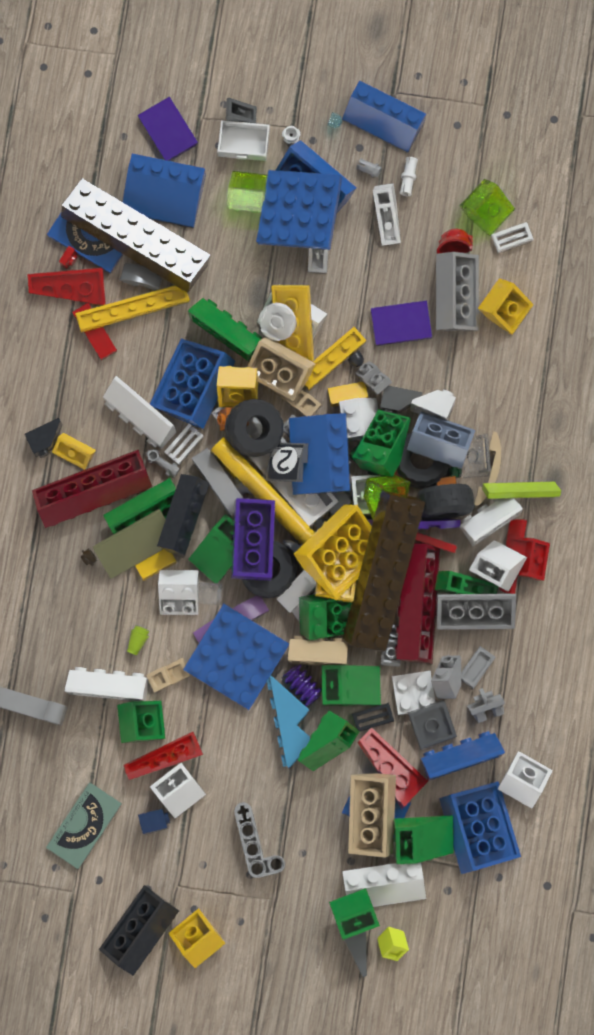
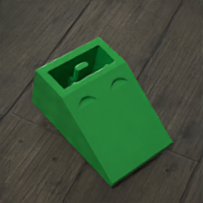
[352,410,410,477]
[188,514,234,585]
[299,594,352,640]
[322,665,381,706]
[298,710,360,771]
[394,815,454,864]

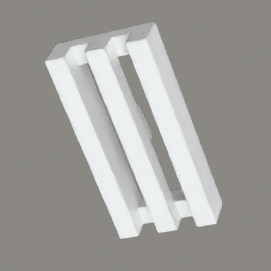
[491,222,533,253]
[165,424,204,465]

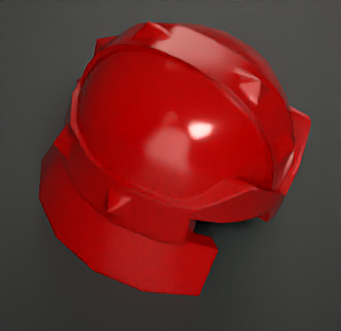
[437,228,473,254]

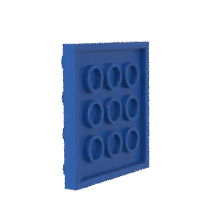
[256,170,342,250]
[183,604,289,710]

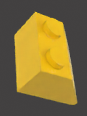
[478,278,534,335]
[217,366,258,407]
[168,908,226,968]

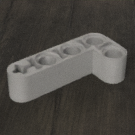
[191,448,243,521]
[0,687,68,726]
[234,802,285,878]

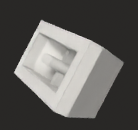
[308,248,328,273]

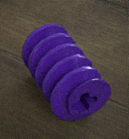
[282,664,322,707]

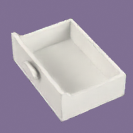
[217,120,270,161]

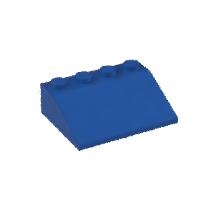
[122,153,206,228]
[150,338,236,429]
[289,413,351,495]
[420,731,505,781]
[439,781,521,874]

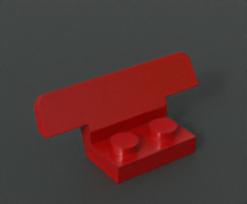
[499,519,550,594]

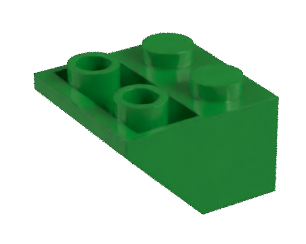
[329,888,380,940]

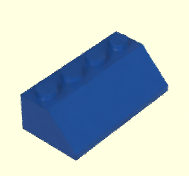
[342,80,426,152]
[275,140,357,214]

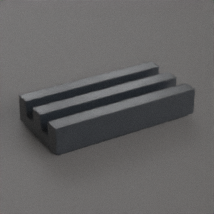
[352,703,394,732]

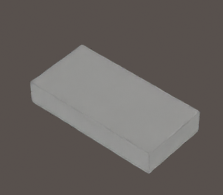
[461,646,496,689]

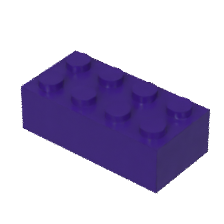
[231,498,275,580]

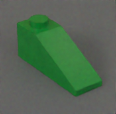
[435,571,498,594]

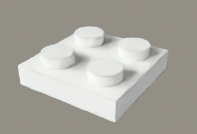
[392,671,435,715]

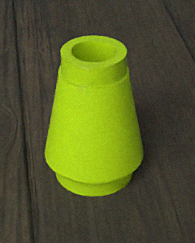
[127,625,149,655]

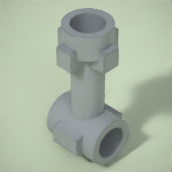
[146,449,180,478]

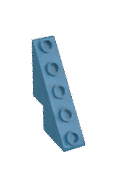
[266,676,310,769]

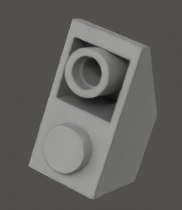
[431,655,461,699]

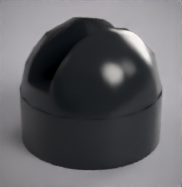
[347,351,364,367]

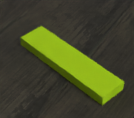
[482,482,561,499]

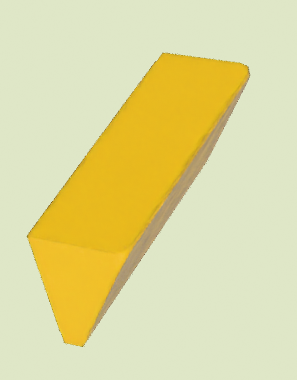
[328,382,369,407]
[52,433,96,470]
[135,549,177,581]

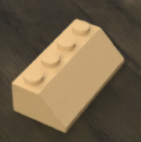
[348,773,396,858]

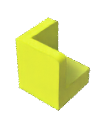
[377,926,409,961]

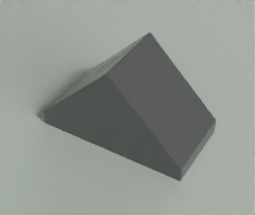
[226,98,257,124]

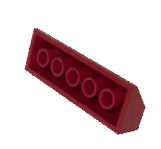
[32,449,153,528]
[395,544,440,664]

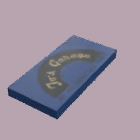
[47,213,123,274]

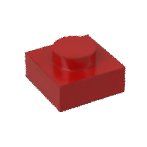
[59,246,77,269]

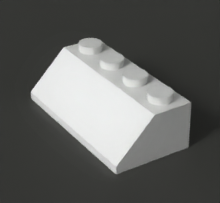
[103,376,176,449]
[65,667,148,701]
[343,862,426,907]

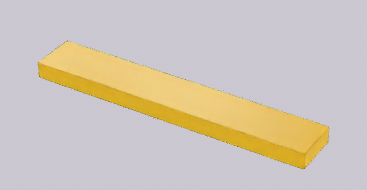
[75,285,190,332]

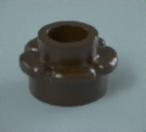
[80,548,98,566]

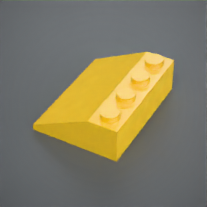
[294,504,372,600]

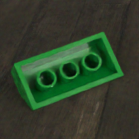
[188,298,263,362]
[103,478,176,534]

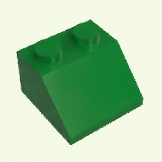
[117,700,166,743]

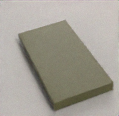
[92,509,165,579]

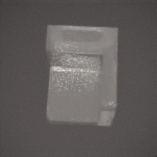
[198,582,223,605]

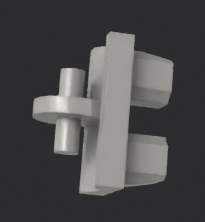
[467,688,505,723]

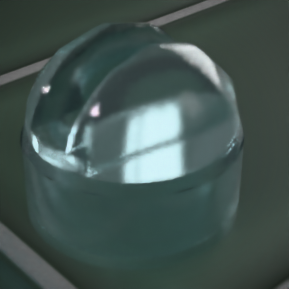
[327,112,342,128]

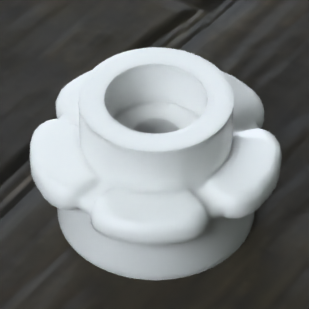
[282,126,300,144]

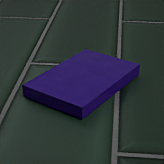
[138,96,198,161]
[371,300,432,346]

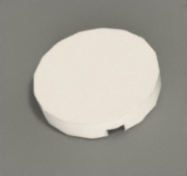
[258,303,296,341]

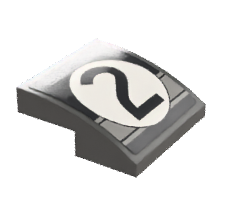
[266,443,308,482]

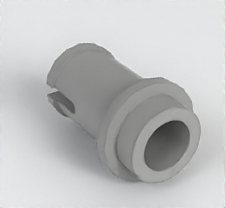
[356,158,382,178]

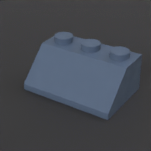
[407,411,475,469]

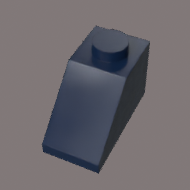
[138,809,171,835]

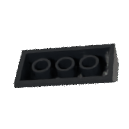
[157,474,210,558]
[99,885,179,976]

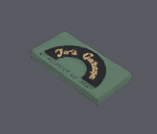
[46,782,122,869]

